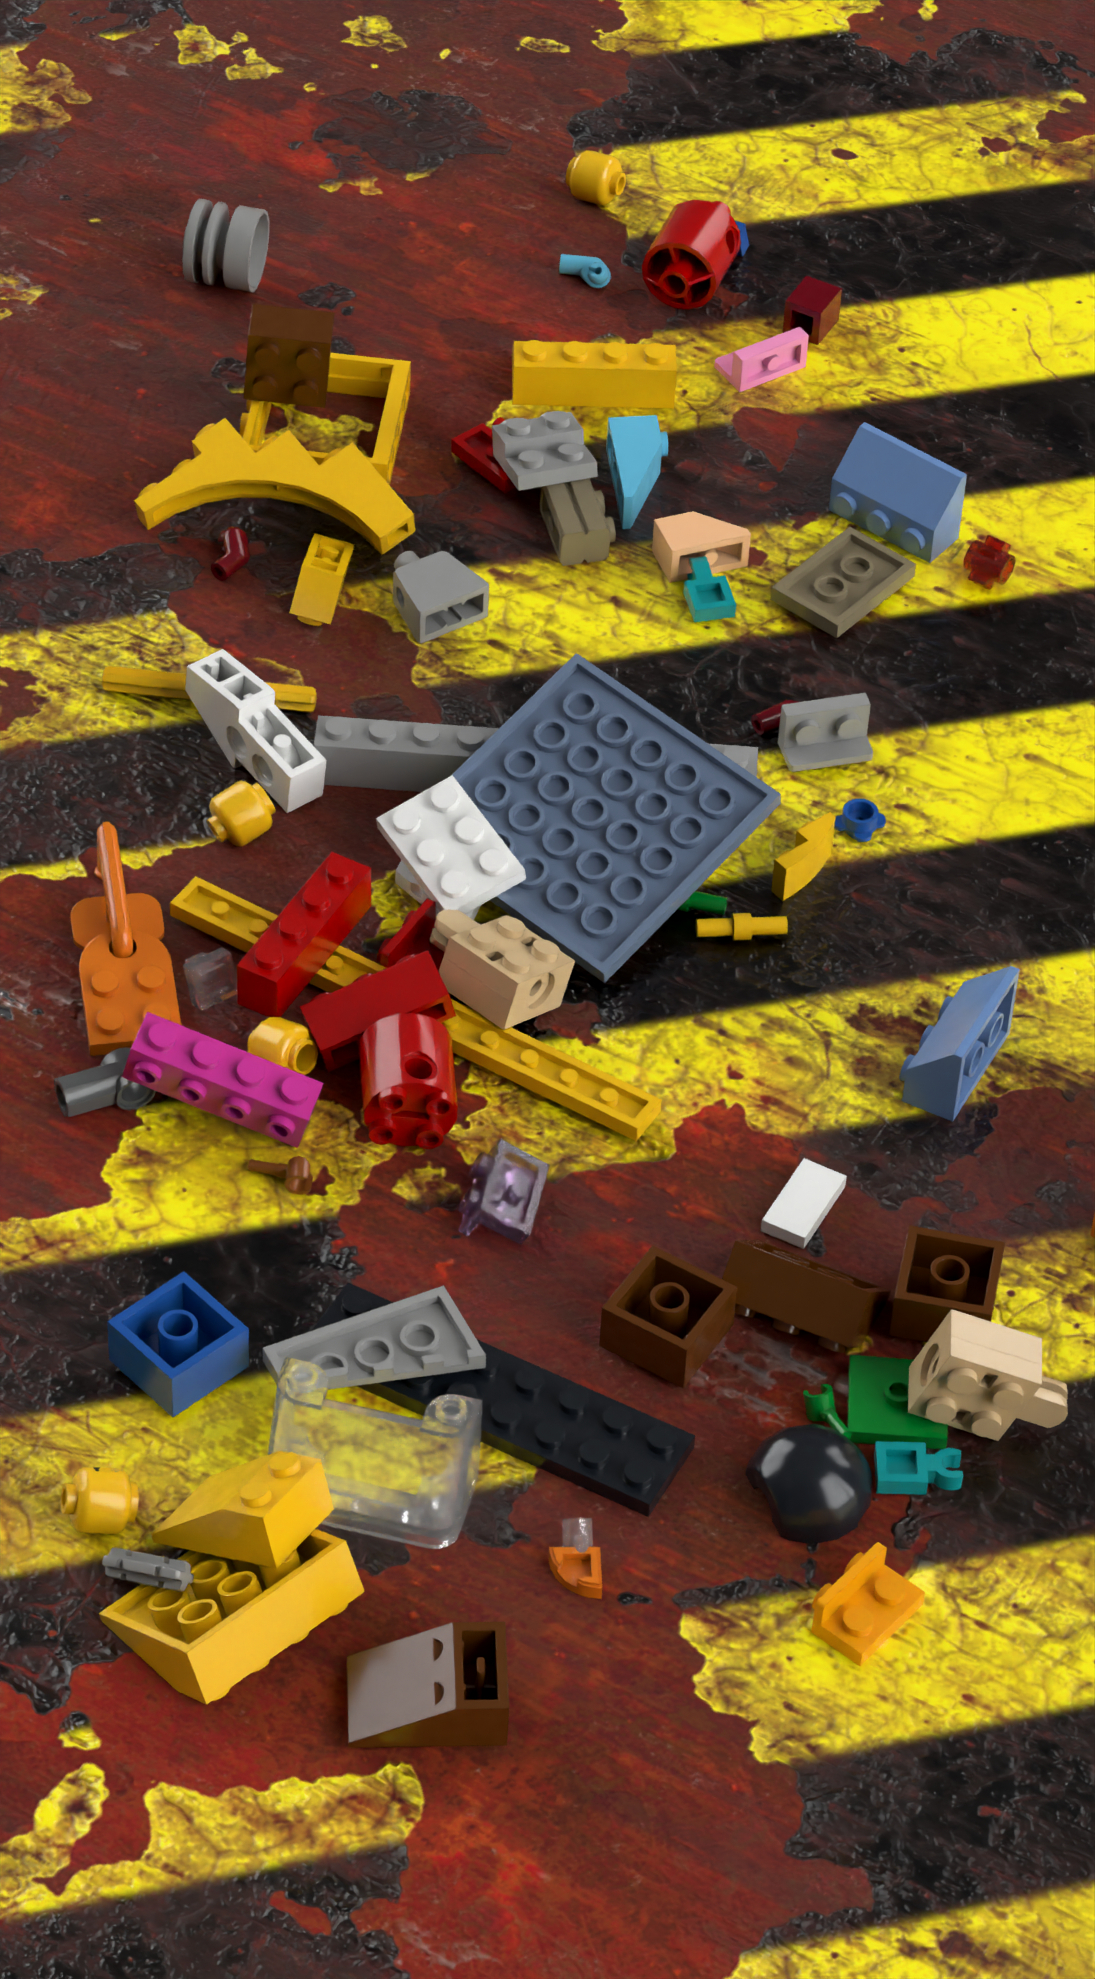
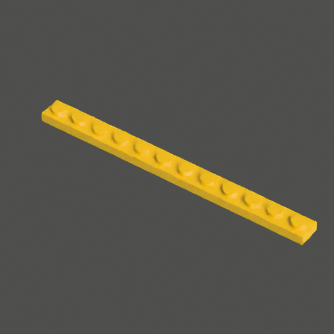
[170,876,662,1141]

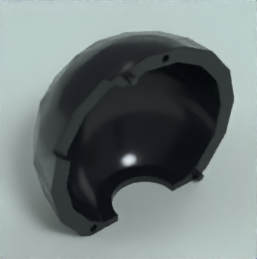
[745,1424,873,1544]

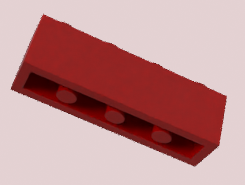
[237,852,371,1017]

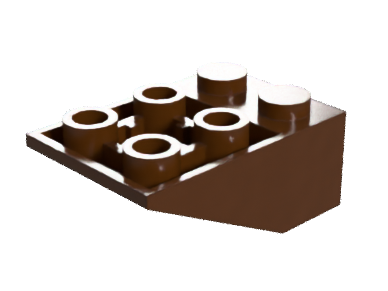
[347,1622,509,1748]

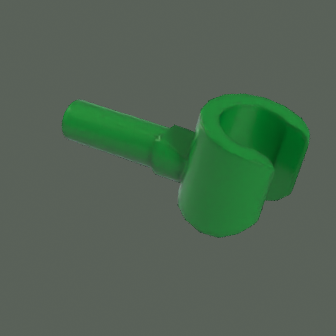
[803,1384,852,1439]

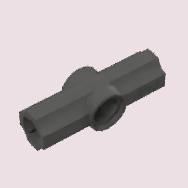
[54,1047,157,1117]

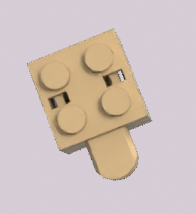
[430,909,575,1030]
[908,1309,1068,1441]

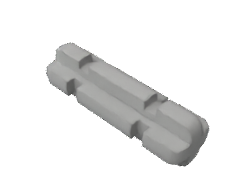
[102,1548,194,1592]

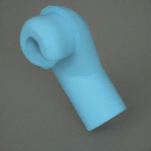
[559,254,611,288]

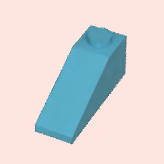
[606,415,668,529]

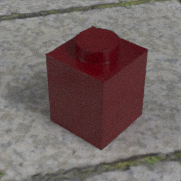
[782,275,842,345]

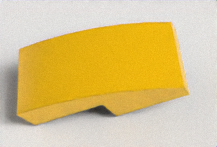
[771,812,836,901]

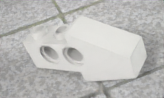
[185,649,327,813]

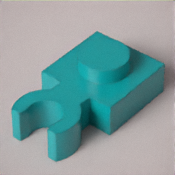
[874,1441,963,1495]

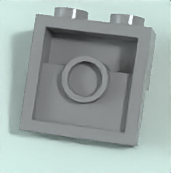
[492,411,598,491]

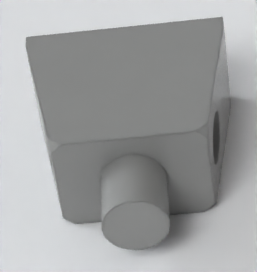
[393,551,489,644]

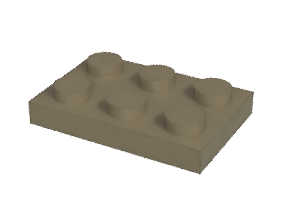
[770,527,916,638]

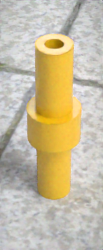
[695,913,788,940]

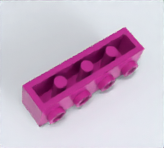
[122,1012,324,1148]

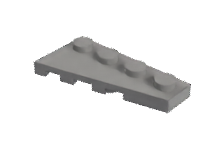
[263,1285,486,1396]

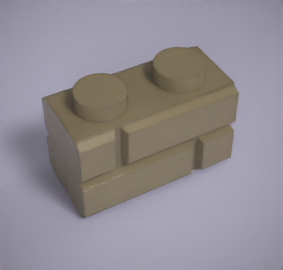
[540,478,616,566]

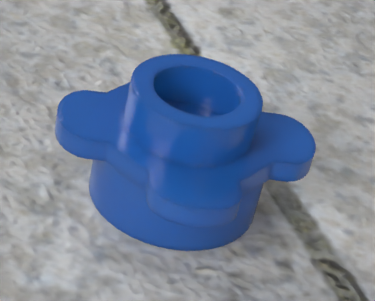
[835,799,886,842]

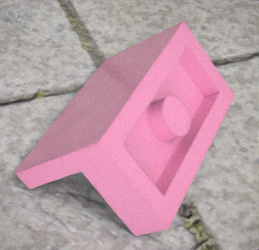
[714,327,809,392]

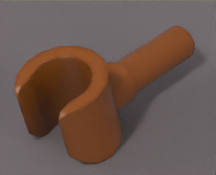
[248,1156,313,1195]

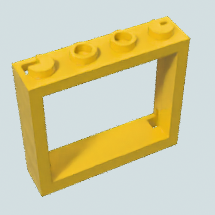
[240,353,411,485]

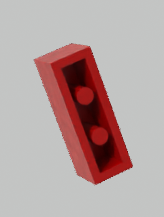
[300,950,456,1072]

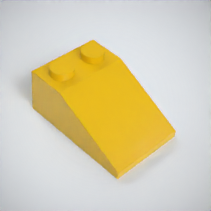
[151,1451,334,1569]

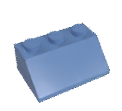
[829,422,967,563]
[899,966,1020,1122]

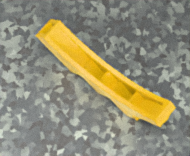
[134,418,415,555]

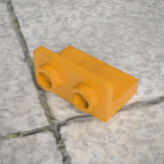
[811,1542,925,1666]

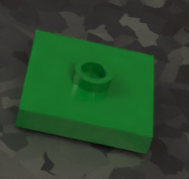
[847,1355,948,1449]

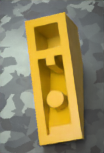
[289,533,355,626]

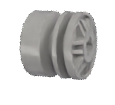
[182,198,269,293]

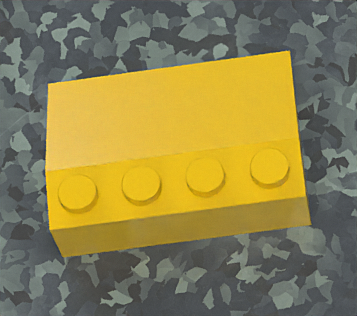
[99,1529,365,1705]

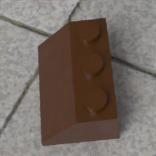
[722,1239,891,1353]

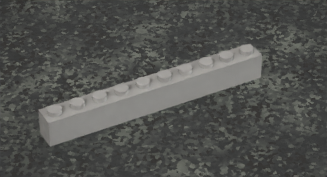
[314,715,758,792]

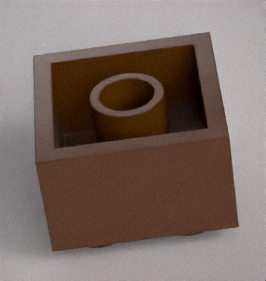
[243,304,335,408]
[889,1225,1005,1342]
[599,1246,737,1388]

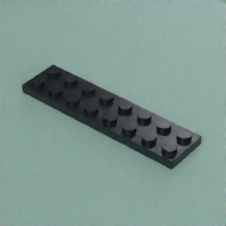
[311,1283,695,1517]

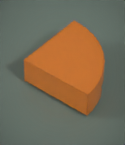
[548,1547,602,1599]

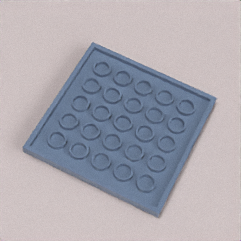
[451,653,781,983]

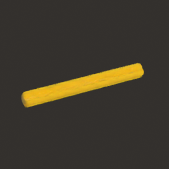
[102,666,317,713]

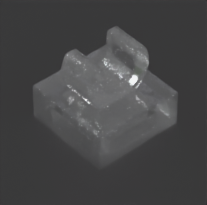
[183,947,237,1011]

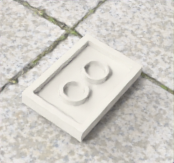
[376,775,526,914]

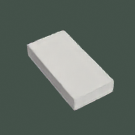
[761,1158,847,1249]

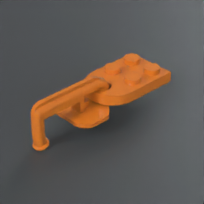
[70,822,181,1056]

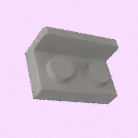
[778,693,873,772]

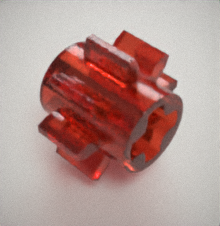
[963,535,1016,590]

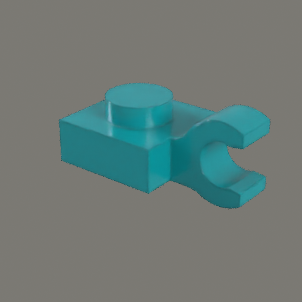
[683,556,736,622]

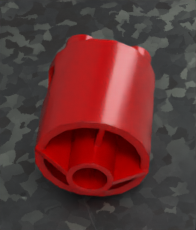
[642,200,741,310]
[359,1013,458,1149]

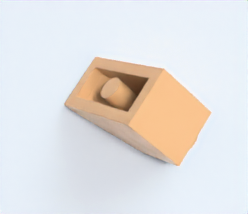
[652,511,751,583]

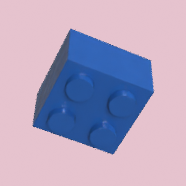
[107,1271,249,1417]

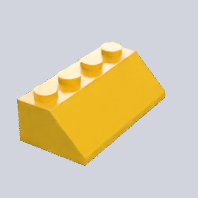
[512,340,677,409]

